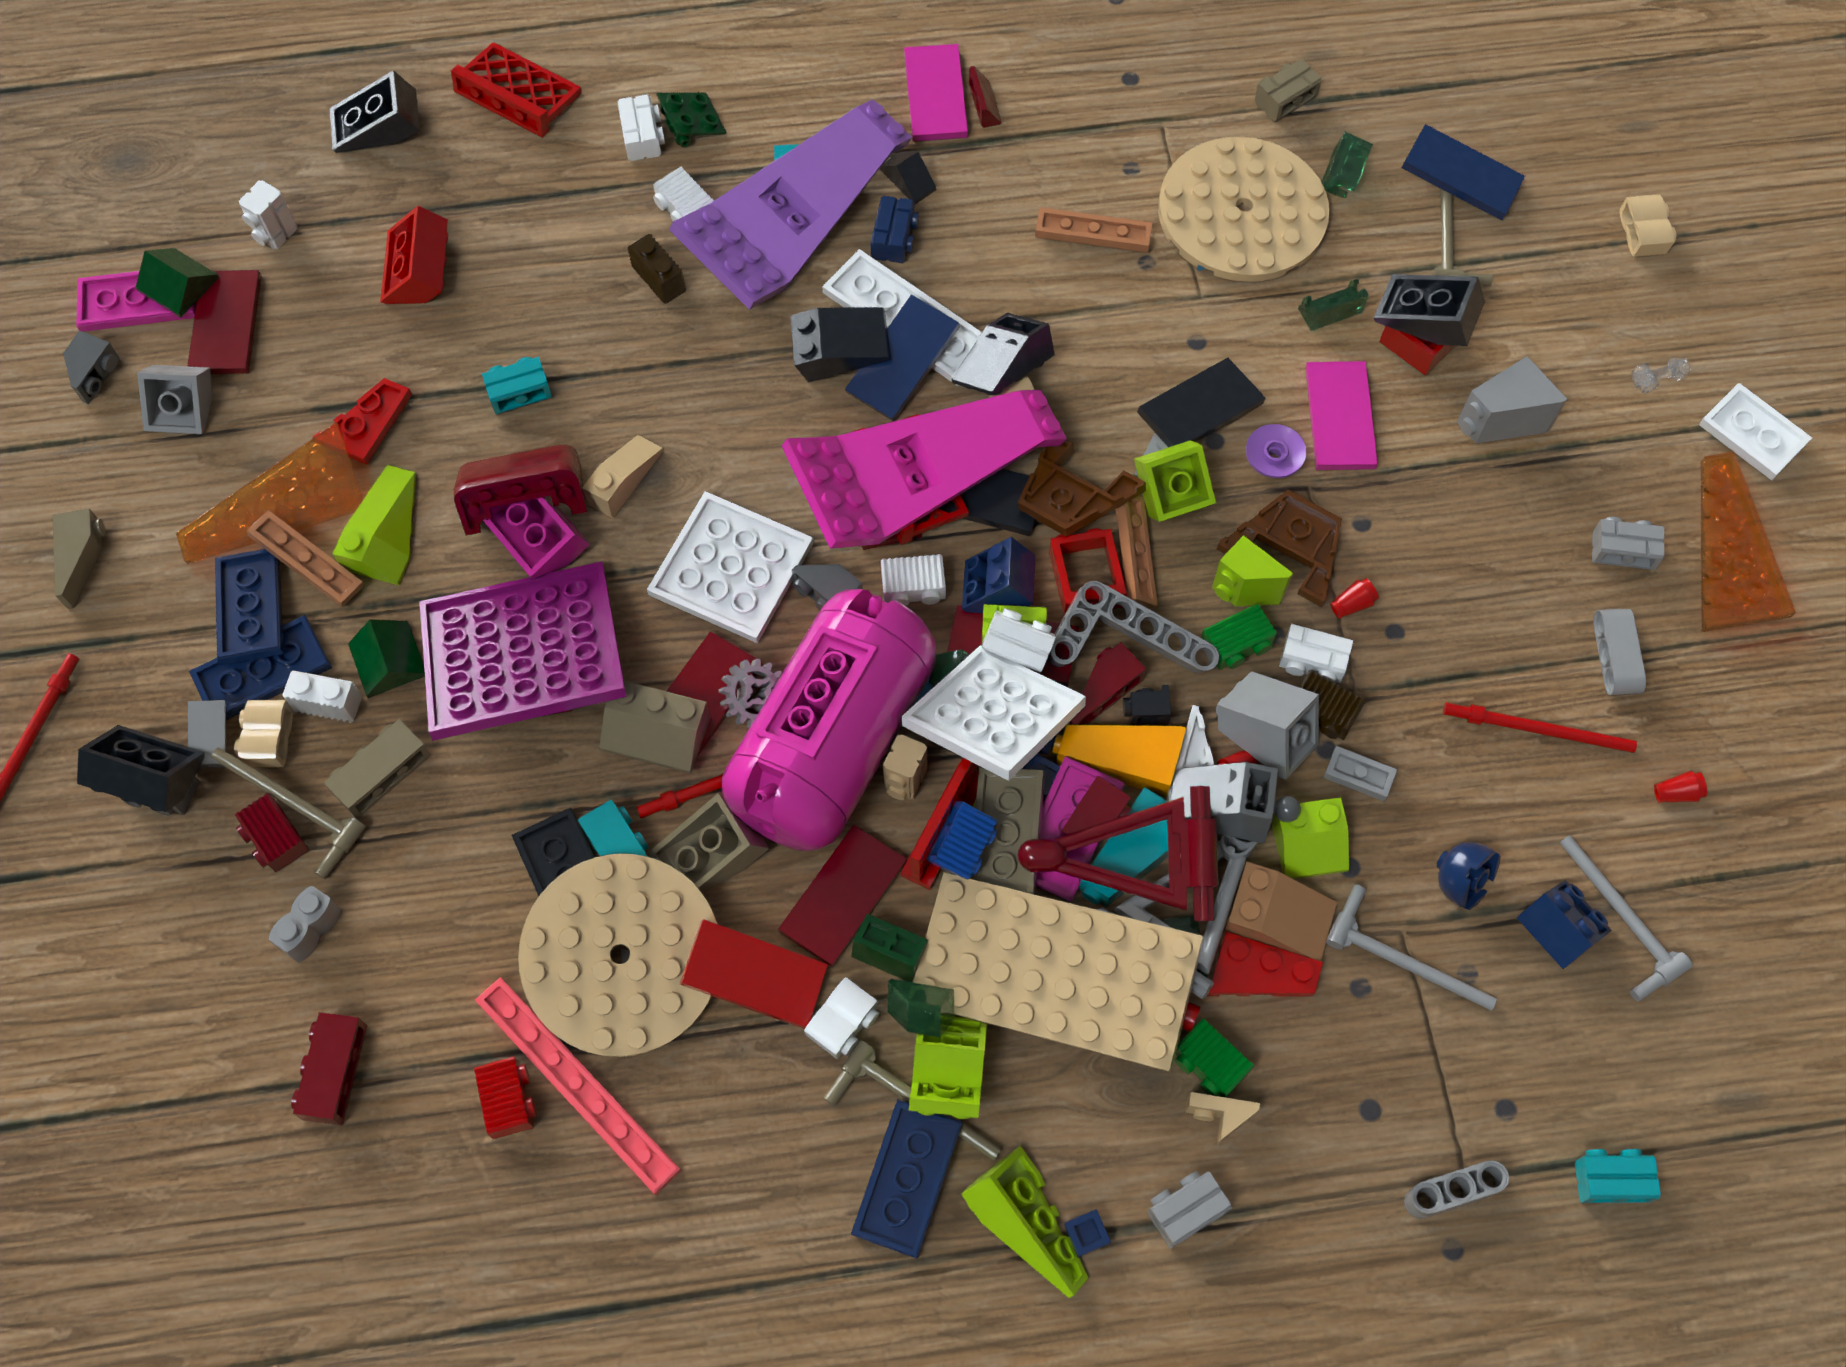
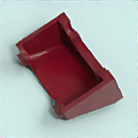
[453,444,587,536]

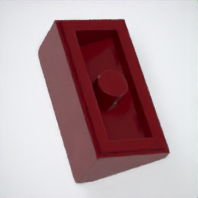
[969,66,1002,128]

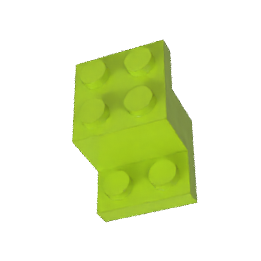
[909,1013,987,1119]

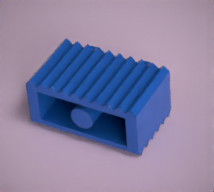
[926,801,997,880]

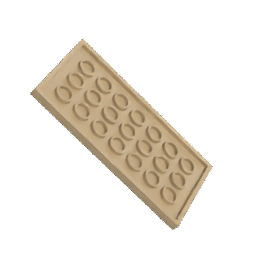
[908,873,1204,1072]

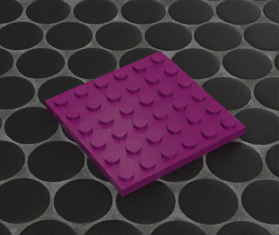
[419,561,627,741]

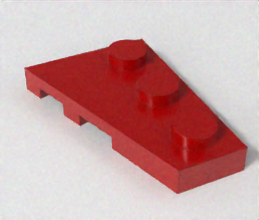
[312,378,412,465]
[1207,931,1323,997]

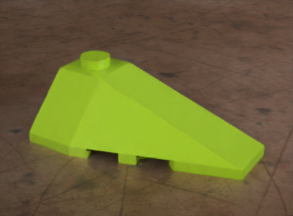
[333,465,416,585]
[961,1146,1088,1298]

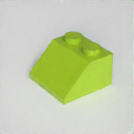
[1212,535,1293,607]
[1271,798,1349,879]

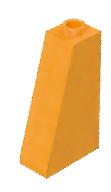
[1052,725,1186,796]

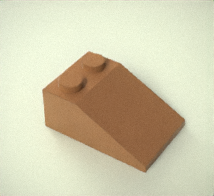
[1223,861,1337,961]

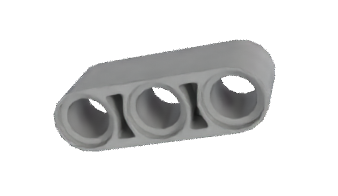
[1594,609,1646,695]
[1404,1160,1509,1219]

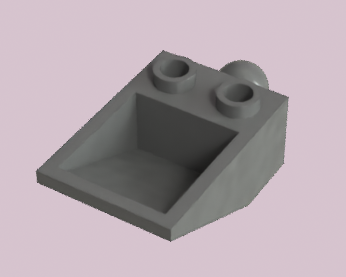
[1166,762,1301,843]

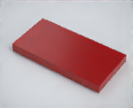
[679,919,828,1029]

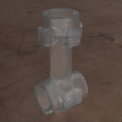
[1631,357,1690,393]

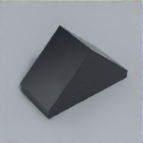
[880,151,936,204]

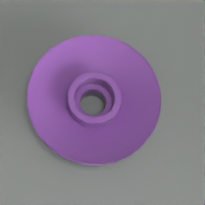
[1246,424,1306,478]

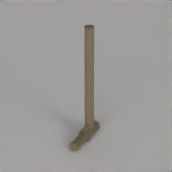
[1432,188,1493,286]
[211,747,366,879]
[823,1040,1002,1161]

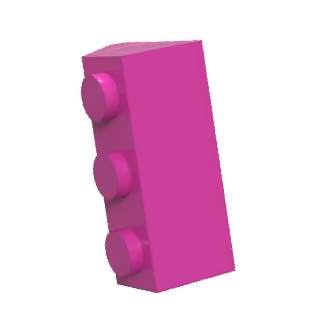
[483,496,590,579]

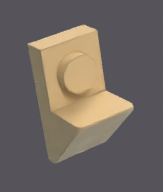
[1185,1092,1260,1145]

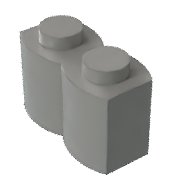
[269,886,341,963]

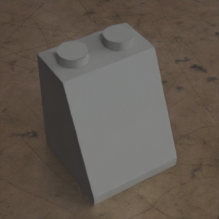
[1457,356,1567,443]
[1216,671,1319,780]

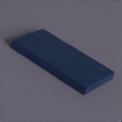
[1401,124,1525,220]
[845,294,960,422]
[215,549,284,665]
[189,615,332,720]
[851,1099,963,1259]

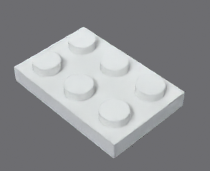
[1699,383,1812,480]

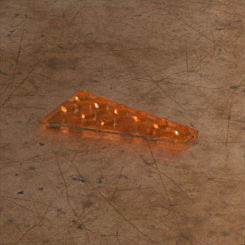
[176,422,363,564]
[1701,451,1796,633]

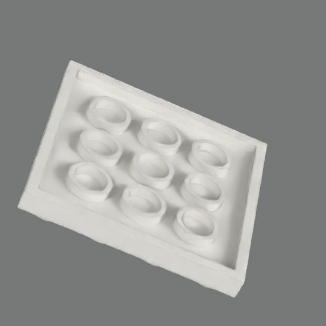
[647,491,814,643]
[902,645,1086,781]

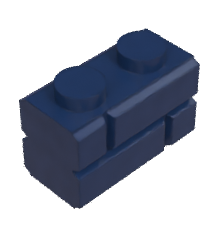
[870,196,919,263]

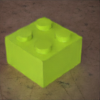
[1134,440,1216,522]

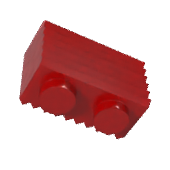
[474,1056,537,1139]

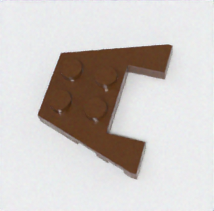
[1018,439,1146,537]
[1217,490,1342,608]

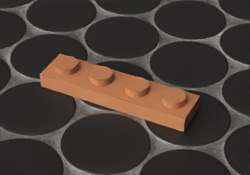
[1035,207,1153,253]
[1116,496,1158,610]
[247,510,364,608]

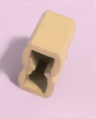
[1620,194,1676,257]
[234,700,293,767]

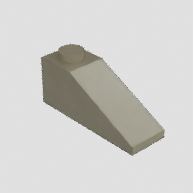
[52,508,106,609]

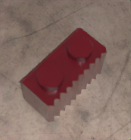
[235,793,309,873]

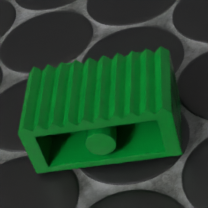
[1201,603,1277,670]
[1174,1018,1254,1098]

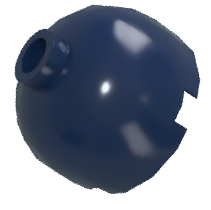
[1436,842,1501,910]

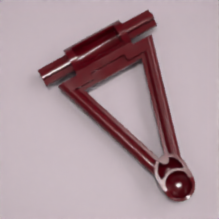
[1017,786,1219,921]

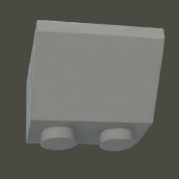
[137,365,213,434]

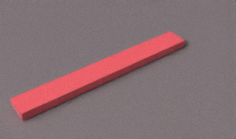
[475,977,681,1196]

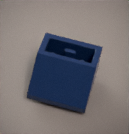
[962,537,1035,613]
[1516,880,1612,969]

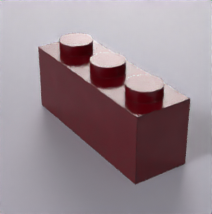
[291,1012,368,1126]

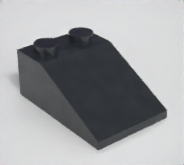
[329,70,420,153]
[1374,274,1485,346]
[791,307,890,382]

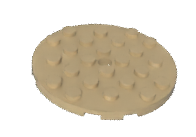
[1158,137,1329,282]
[518,854,717,1057]

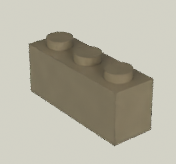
[324,719,431,819]

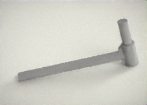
[1560,835,1693,1002]
[1326,885,1497,1010]

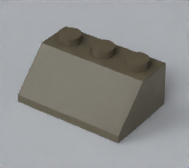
[599,681,711,774]

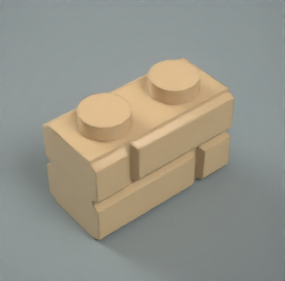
[883,734,927,800]

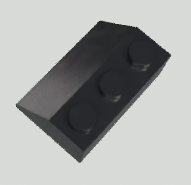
[77,725,205,812]

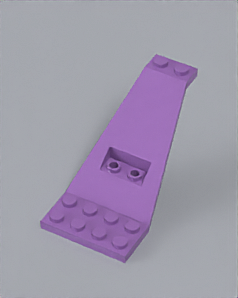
[669,99,912,310]

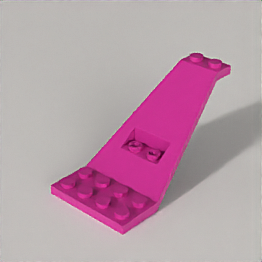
[781,390,1067,549]

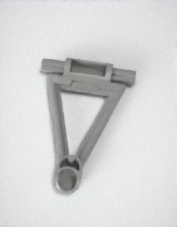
[1098,835,1259,999]

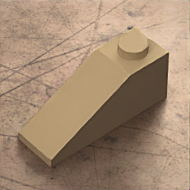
[582,435,663,519]

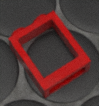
[1049,528,1127,615]

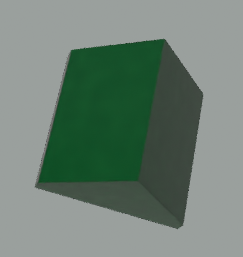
[136,248,219,318]
[348,619,425,698]

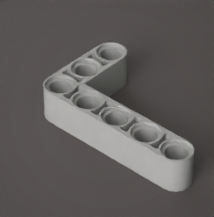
[1047,581,1219,673]

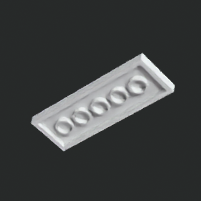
[822,249,982,386]

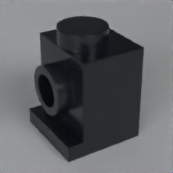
[1123,685,1171,726]

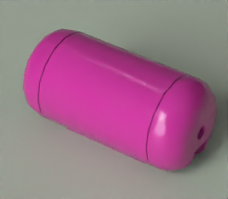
[722,589,936,851]

